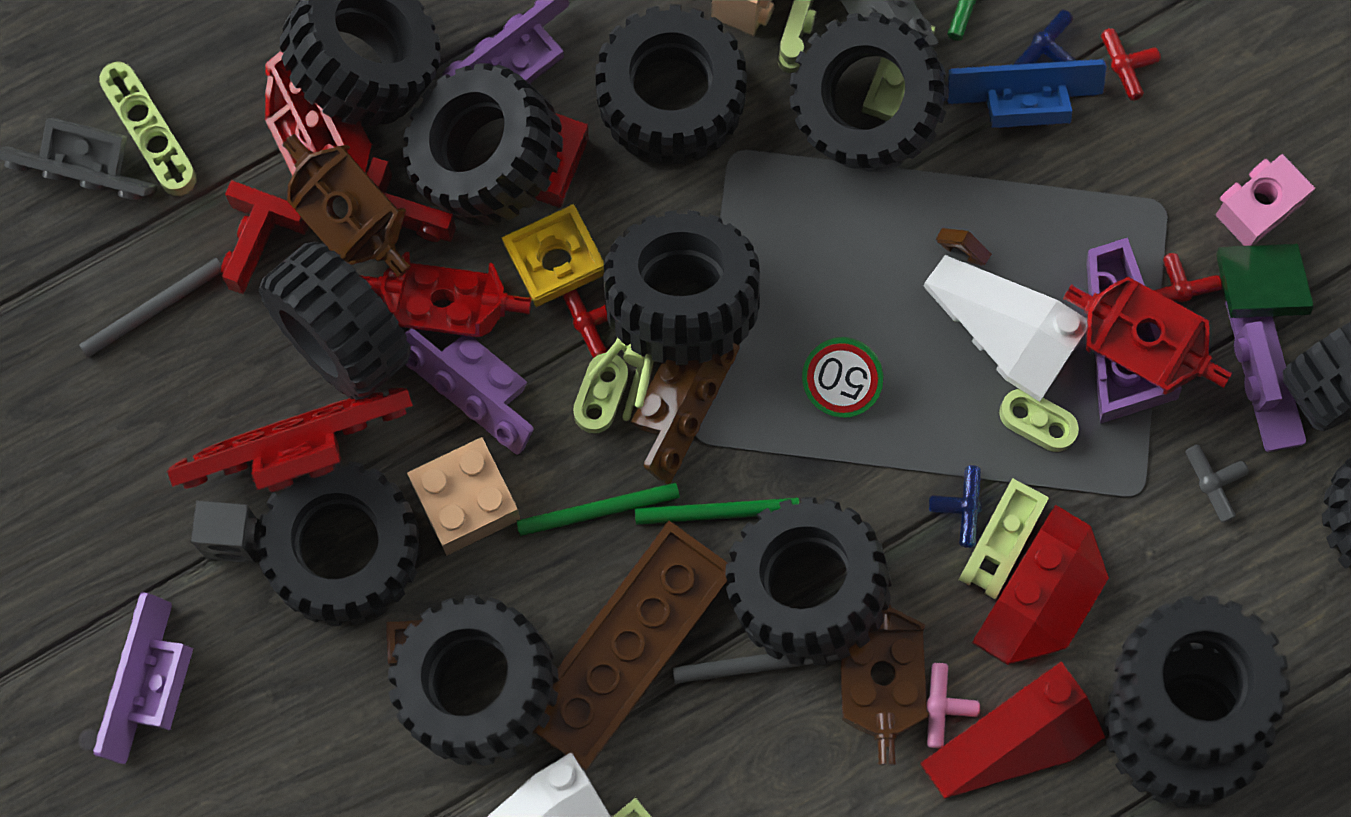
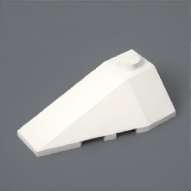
[924,255,1087,402]
[488,753,610,817]

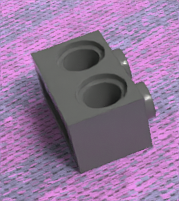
[191,501,261,563]

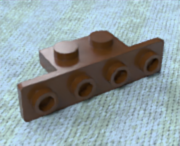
[631,343,740,484]

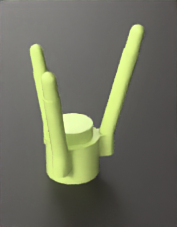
[588,337,654,421]

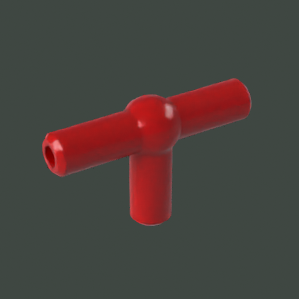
[1101,28,1161,101]
[1154,253,1223,302]
[562,289,608,358]

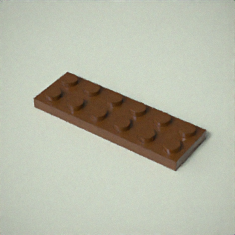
[533,521,728,772]

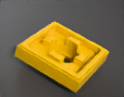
[502,204,604,307]

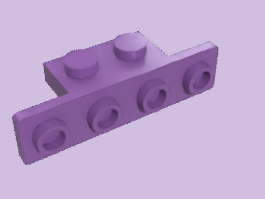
[442,0,569,84]
[1226,301,1306,452]
[405,328,533,455]
[94,592,193,764]

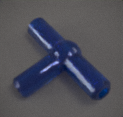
[1013,10,1077,65]
[929,465,982,548]

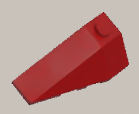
[920,662,1105,799]

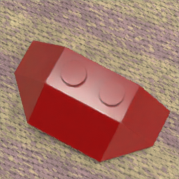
[265,51,372,198]
[971,505,1109,665]

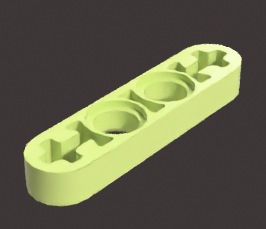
[99,62,196,196]

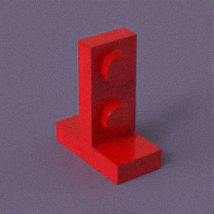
[367,157,456,242]
[221,180,309,294]

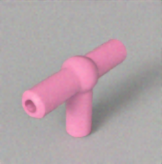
[926,663,980,748]

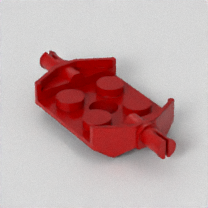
[360,252,532,337]
[1063,277,1232,395]

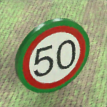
[802,337,884,418]

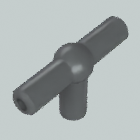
[1185,444,1249,523]

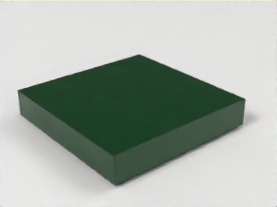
[1216,244,1314,318]

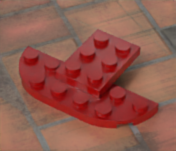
[167,388,413,492]

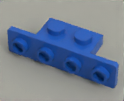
[947,59,1107,128]

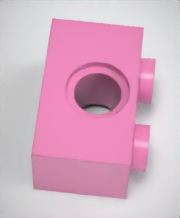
[1216,154,1315,246]

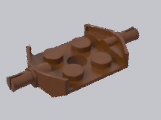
[282,134,411,278]
[841,588,929,766]

